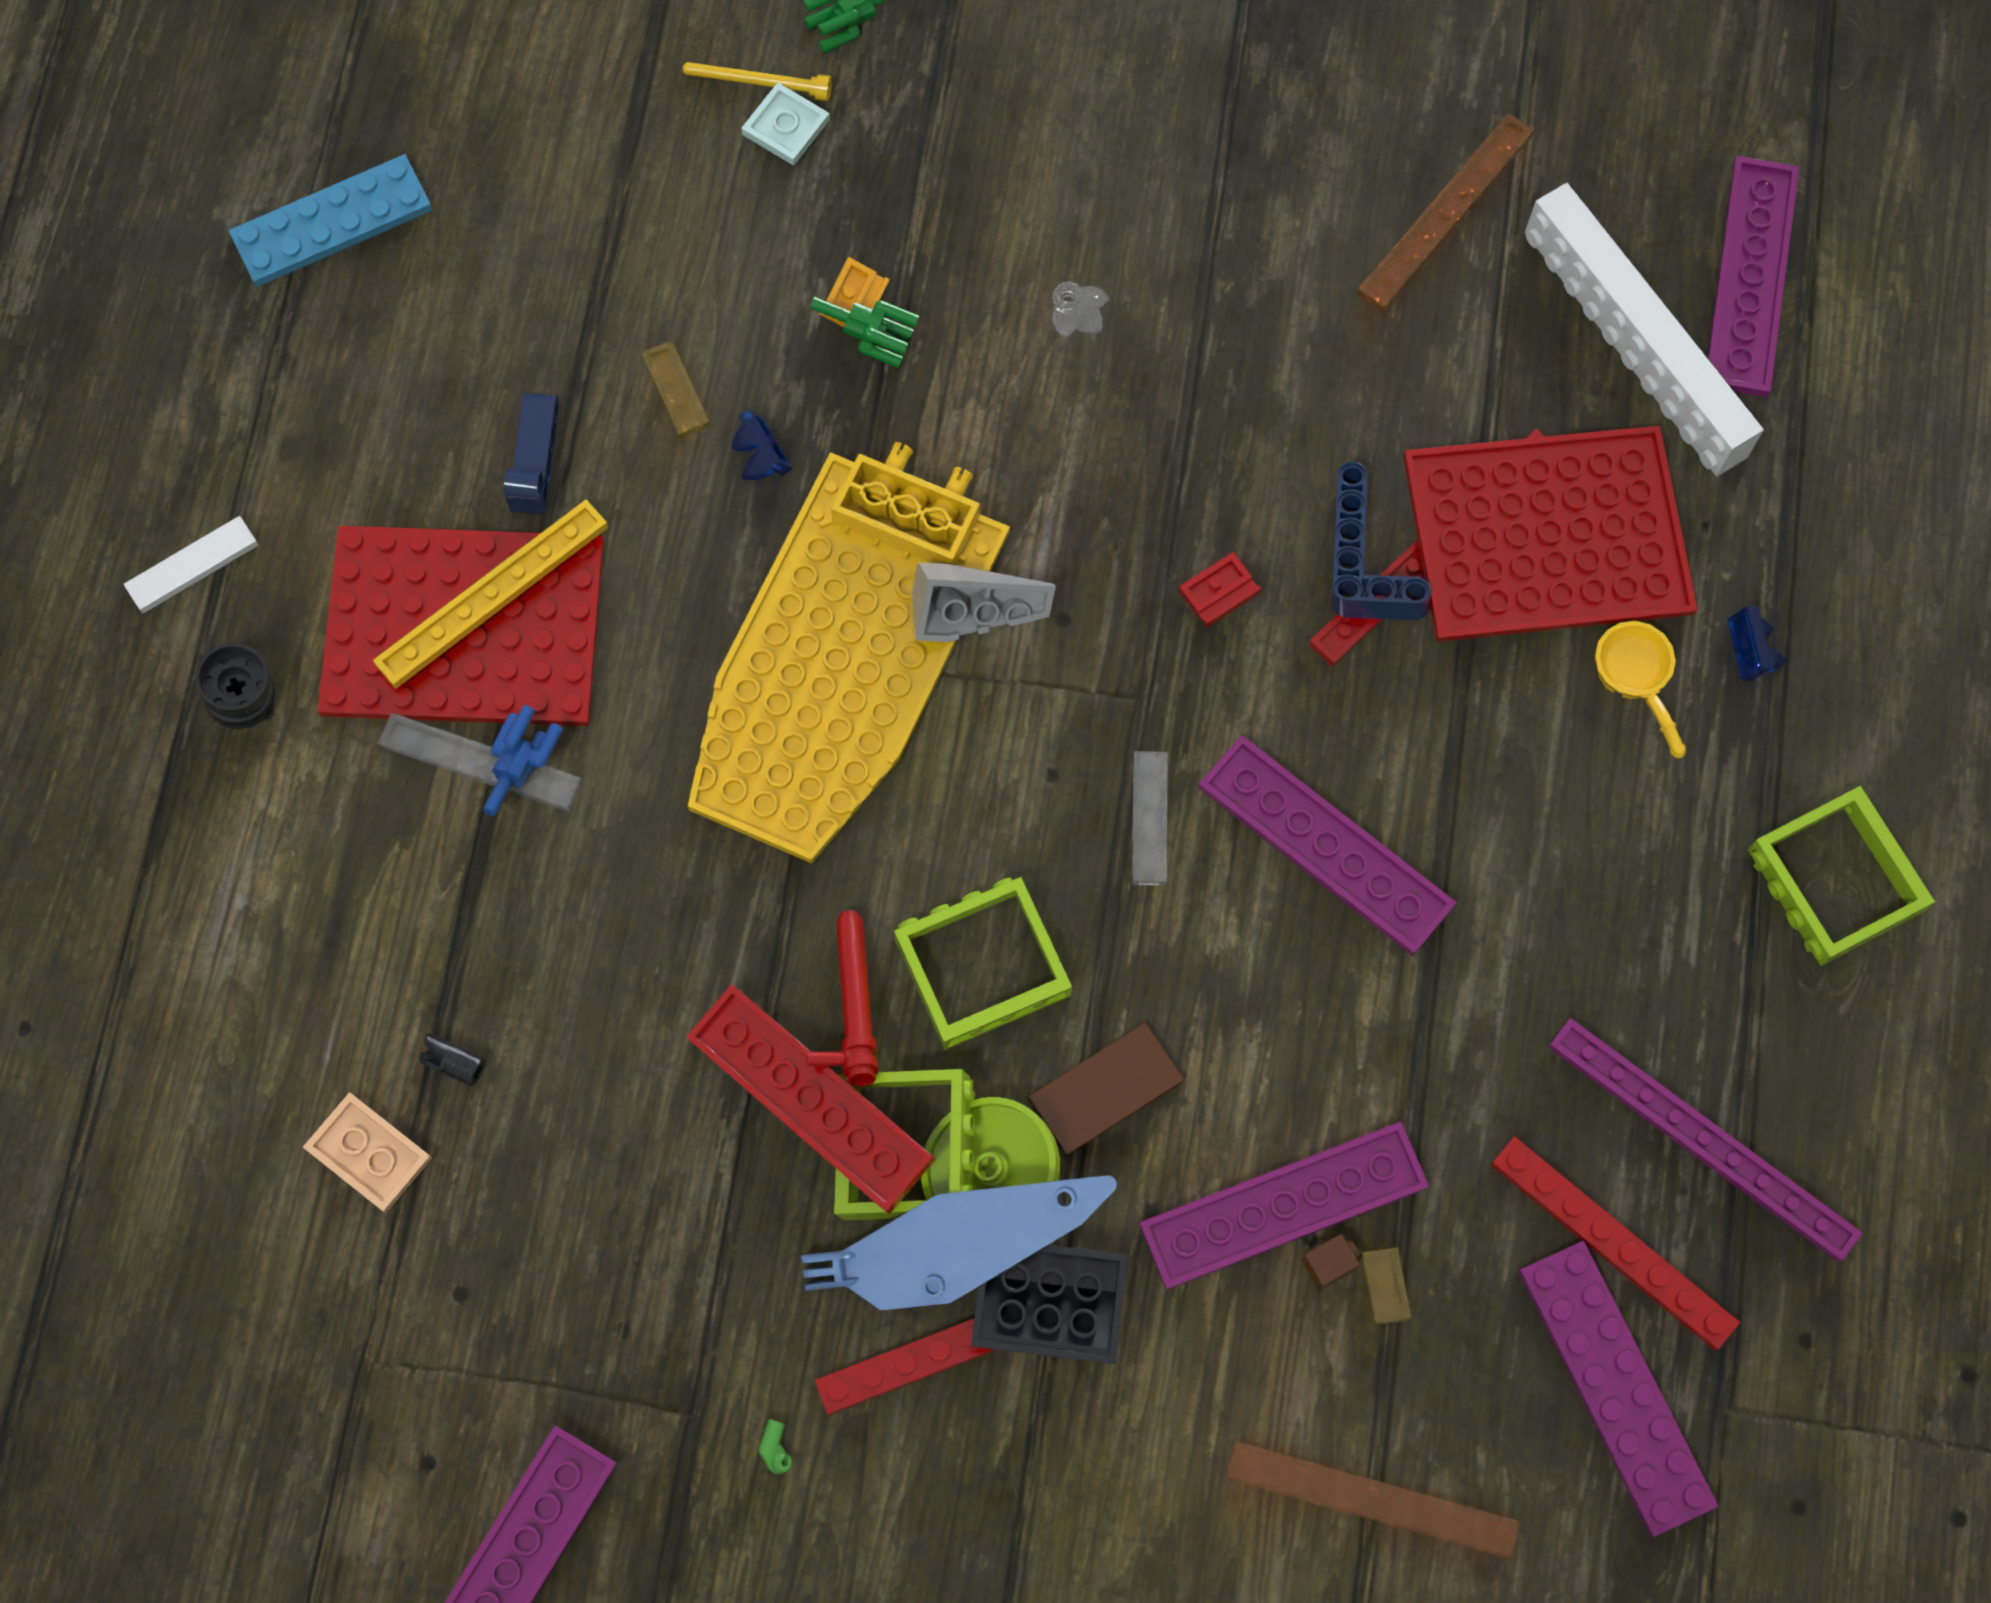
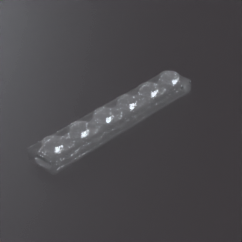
[378,713,582,812]

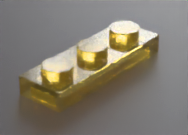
[642,340,710,439]

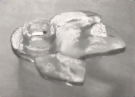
[1052,282,1110,338]

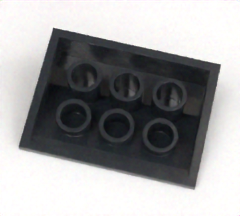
[971,1245,1128,1364]

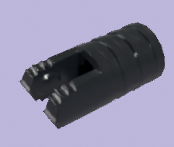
[418,1033,486,1087]

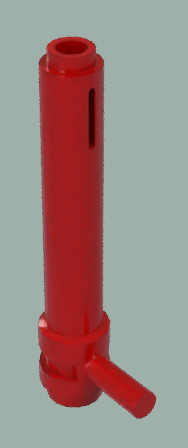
[806,910,879,1087]

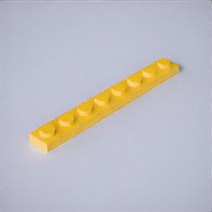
[373,499,608,689]

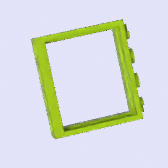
[1748,786,1935,966]
[894,877,1072,1050]
[834,1069,975,1221]

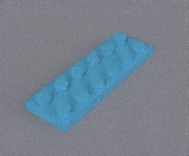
[229,154,433,287]

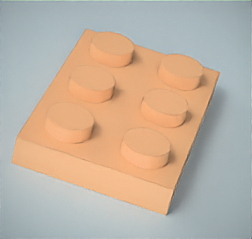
[303,1092,432,1214]

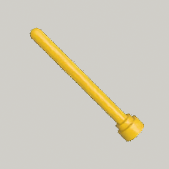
[682,62,832,101]

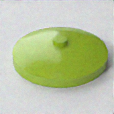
[921,1097,1060,1200]

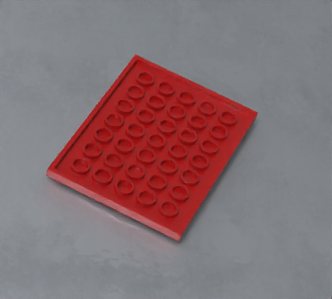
[1402,426,1698,642]
[318,526,604,726]

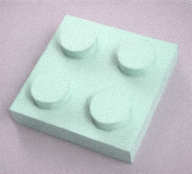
[741,82,830,166]

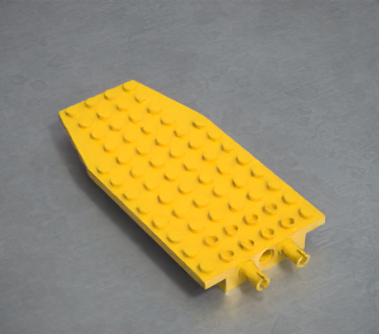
[688,442,1010,863]

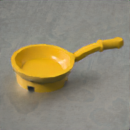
[1595,621,1686,758]

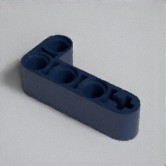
[504,393,559,514]

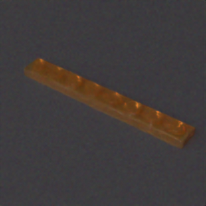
[1357,113,1534,312]
[1226,1441,1520,1559]

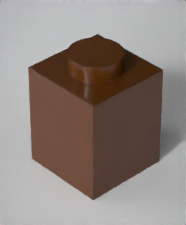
[1301,1234,1361,1291]

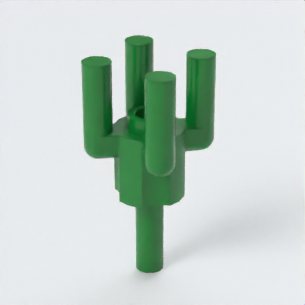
[803,0,887,54]
[810,296,919,368]

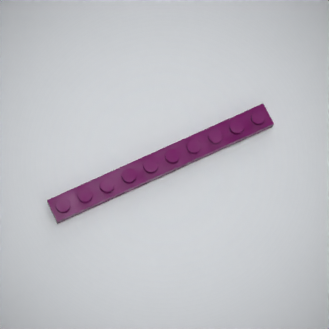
[1548,1018,1862,1263]

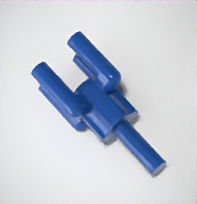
[483,705,563,816]

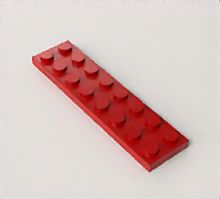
[686,984,936,1214]

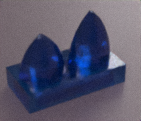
[731,409,793,480]
[1727,606,1787,681]

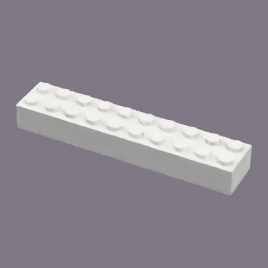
[1525,183,1764,477]

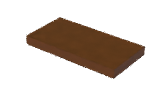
[1028,1023,1184,1157]

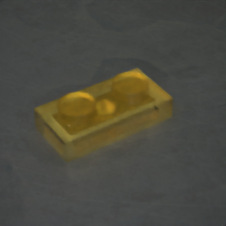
[1361,1247,1411,1326]

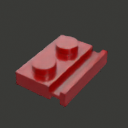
[1178,552,1261,628]

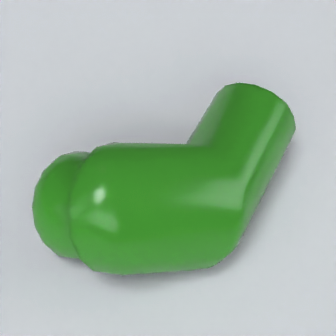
[759,1419,792,1474]

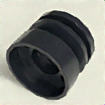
[195,643,276,729]

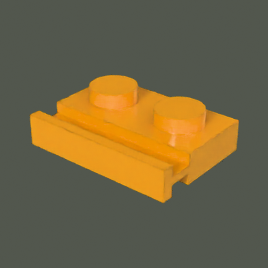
[819,257,890,327]

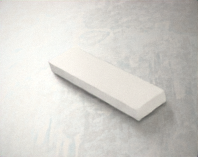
[124,516,259,614]

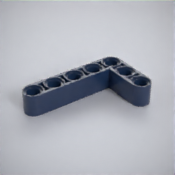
[1332,461,1431,620]

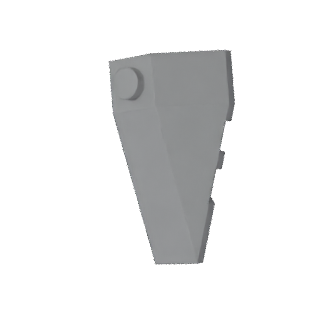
[912,562,1056,642]

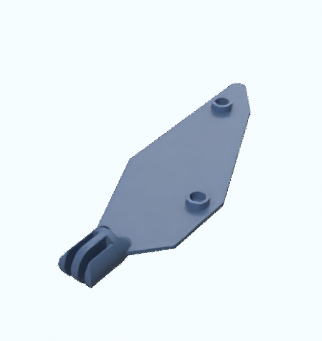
[801,1175,1117,1310]

